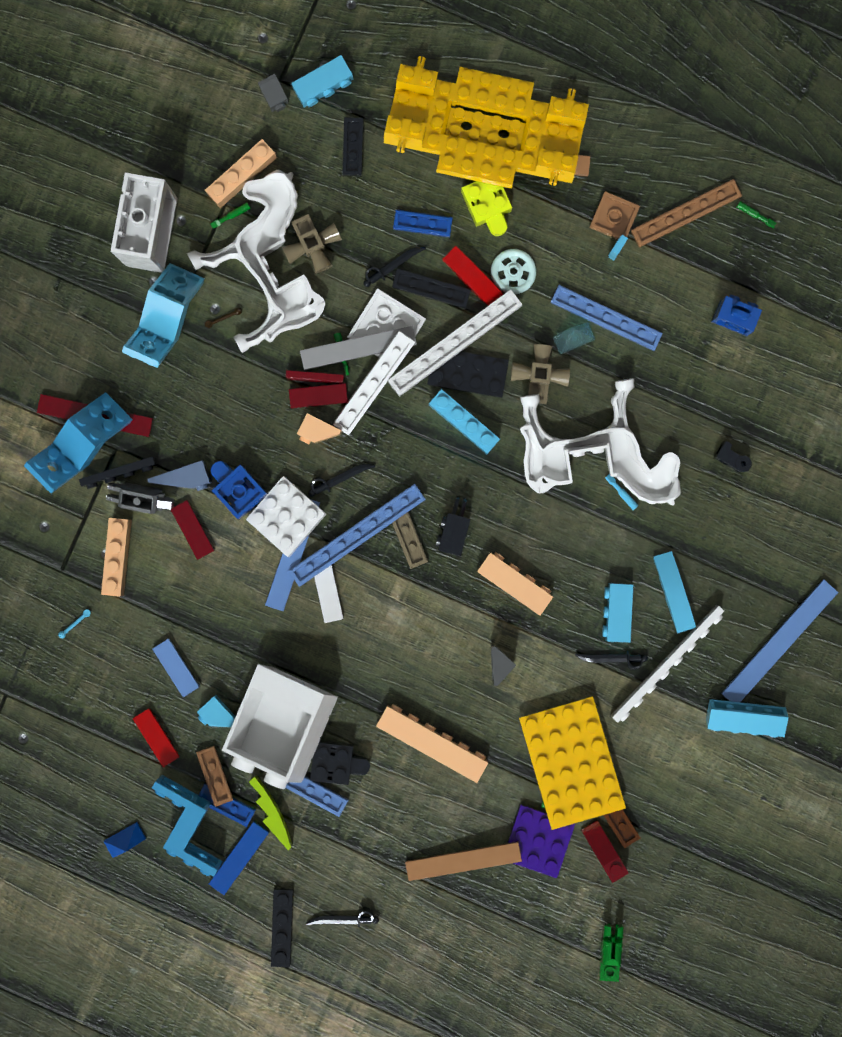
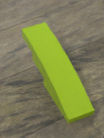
[249,775,292,850]

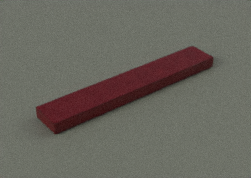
[36,394,154,437]

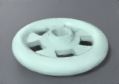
[491,249,536,294]

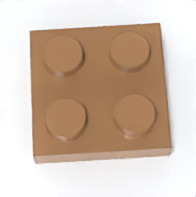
[589,191,640,240]

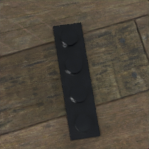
[392,269,471,309]
[79,457,157,489]
[271,888,293,967]

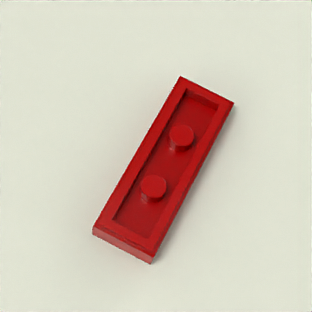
[133,708,180,767]

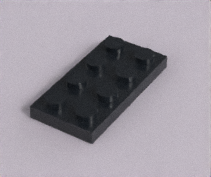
[427,352,509,398]

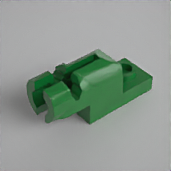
[599,923,624,982]

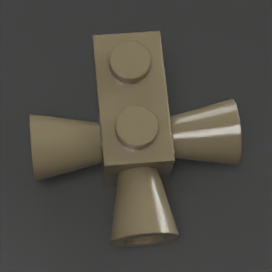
[282,214,342,274]
[511,344,570,405]

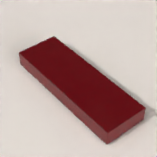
[286,370,344,384]
[289,383,348,409]
[171,500,215,560]

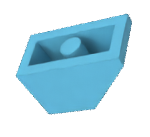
[197,695,236,727]

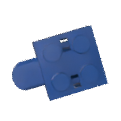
[712,295,762,336]
[211,461,268,520]

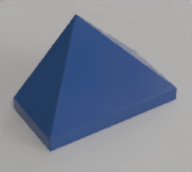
[103,822,147,858]

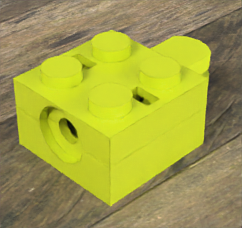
[461,181,512,236]

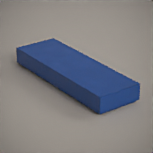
[393,210,452,238]
[198,783,256,827]

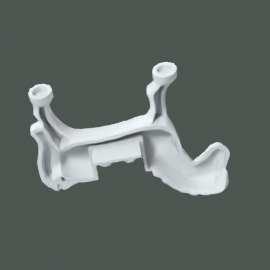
[187,170,325,353]
[520,378,681,506]

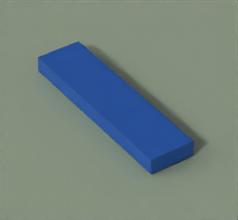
[209,821,269,895]

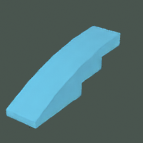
[653,551,696,633]

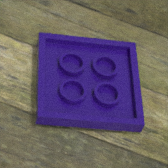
[507,804,575,878]

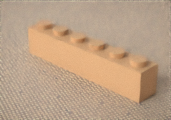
[376,704,488,783]

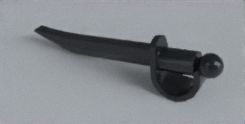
[363,247,426,287]
[308,464,375,497]
[575,651,648,671]
[306,907,379,927]

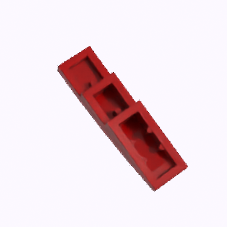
[442,246,504,307]

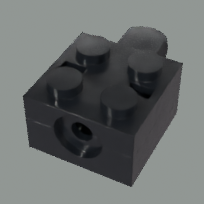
[435,496,471,557]
[310,740,370,785]

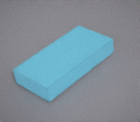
[608,235,628,261]

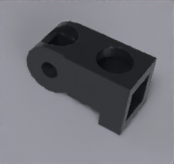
[713,441,752,472]

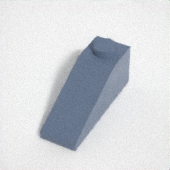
[148,461,212,491]

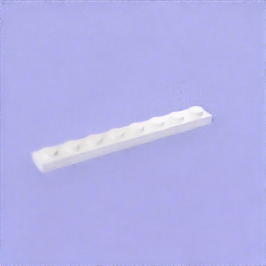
[388,290,522,397]
[610,605,724,723]

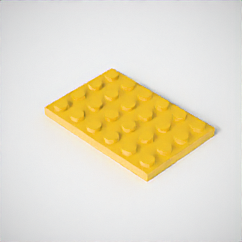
[519,696,626,830]

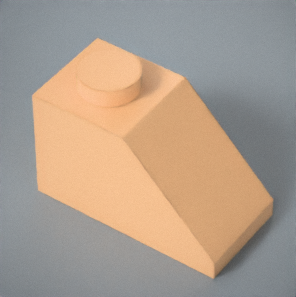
[297,413,342,444]

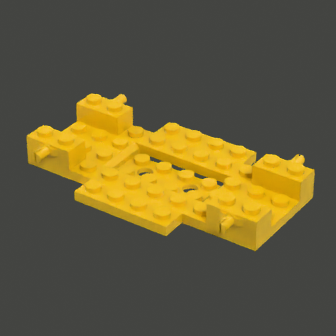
[384,56,589,189]

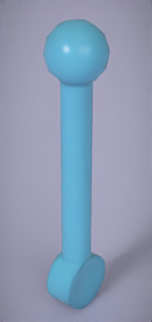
[58,609,91,638]

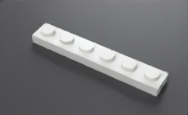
[333,330,415,435]

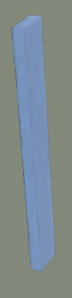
[289,484,426,587]
[721,580,838,702]

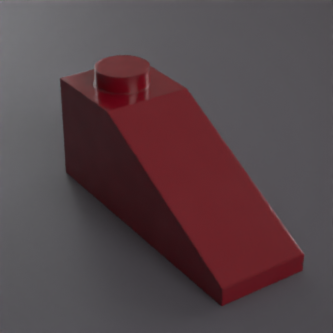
[581,820,629,883]

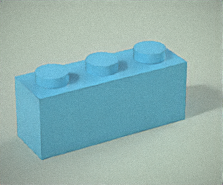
[291,55,353,107]
[602,583,633,643]

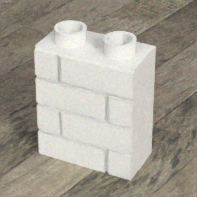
[110,173,177,273]
[222,664,338,789]

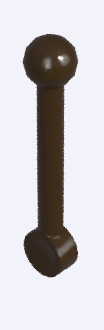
[205,308,242,328]

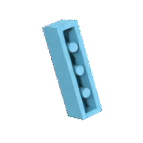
[429,389,500,455]
[706,699,789,737]

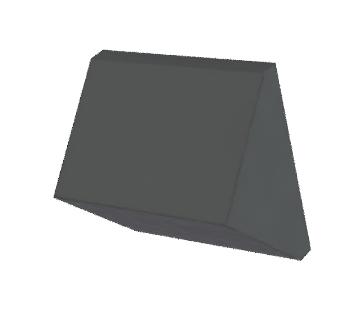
[490,645,516,686]

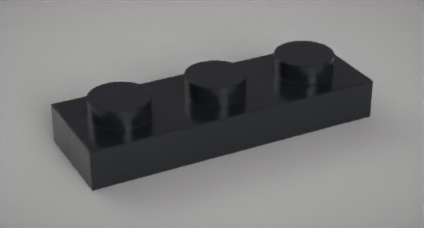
[342,117,363,177]

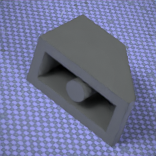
[258,74,288,112]

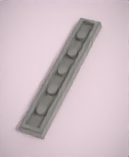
[300,326,417,370]

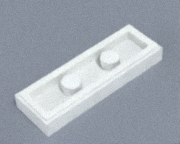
[315,565,344,623]

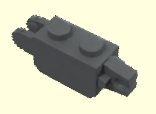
[106,482,175,514]

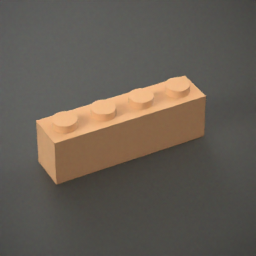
[205,139,277,208]
[101,518,132,596]
[477,552,553,616]

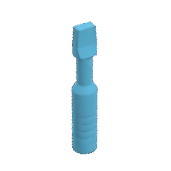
[605,474,639,510]

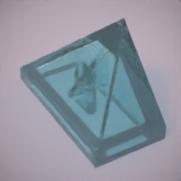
[553,322,595,355]

